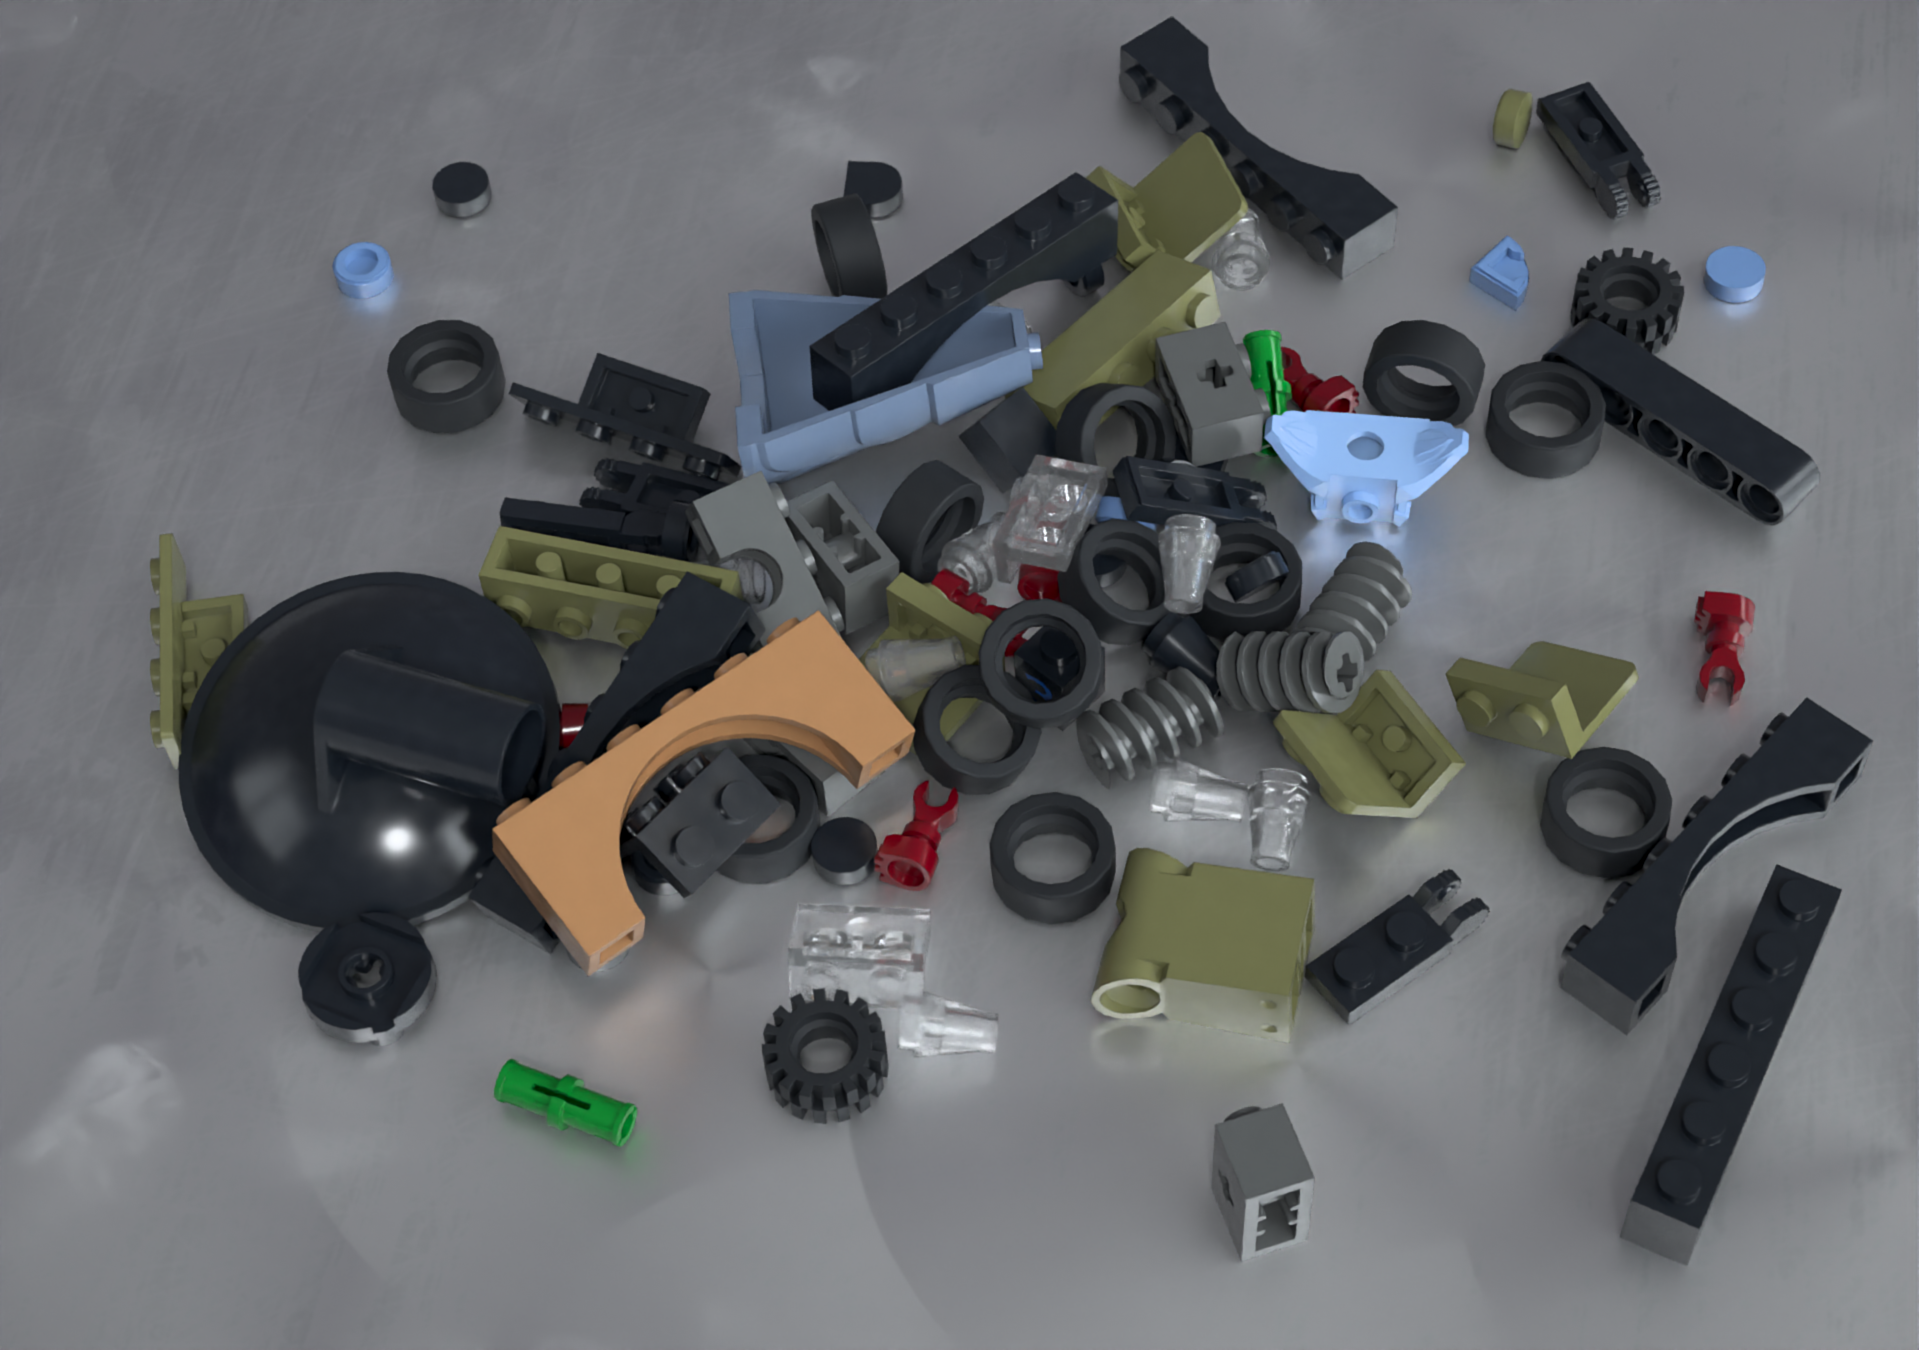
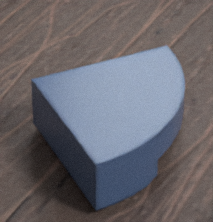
[1469,235,1529,311]

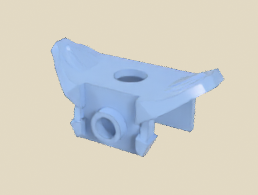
[1264,410,1469,527]

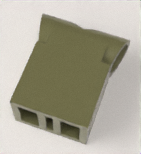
[1091,848,1315,1043]

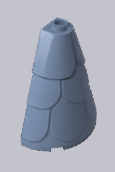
[728,290,1043,484]

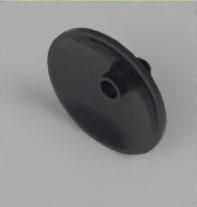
[178,572,563,932]

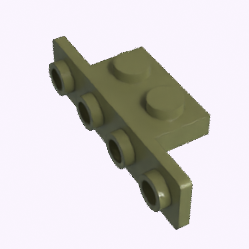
[150,533,249,770]

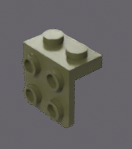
[1086,132,1248,272]
[859,572,1005,755]
[1445,641,1639,759]
[1273,669,1466,818]

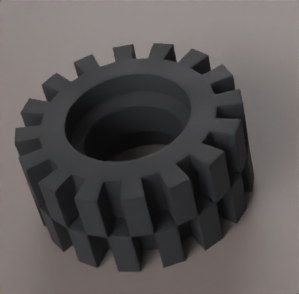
[1571,247,1684,355]
[762,988,889,1124]

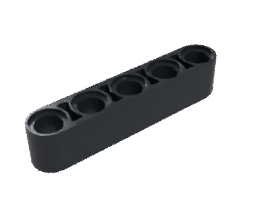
[1541,318,1820,525]

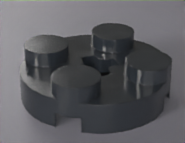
[298,912,437,1046]

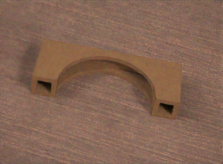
[492,610,915,976]

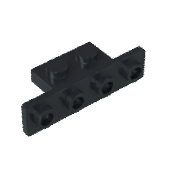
[509,353,742,480]

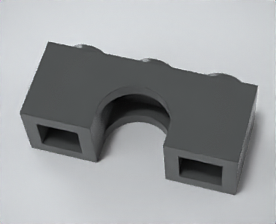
[684,471,845,654]

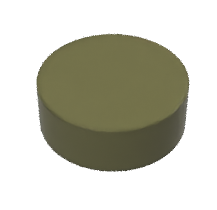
[1493,89,1533,149]

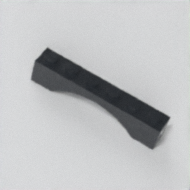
[1119,16,1398,280]
[809,172,1118,411]
[468,571,765,955]
[1561,697,1873,1036]
[1620,864,1842,1266]

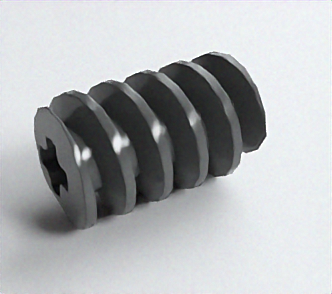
[1290,541,1412,662]
[1217,631,1364,713]
[1076,666,1224,789]

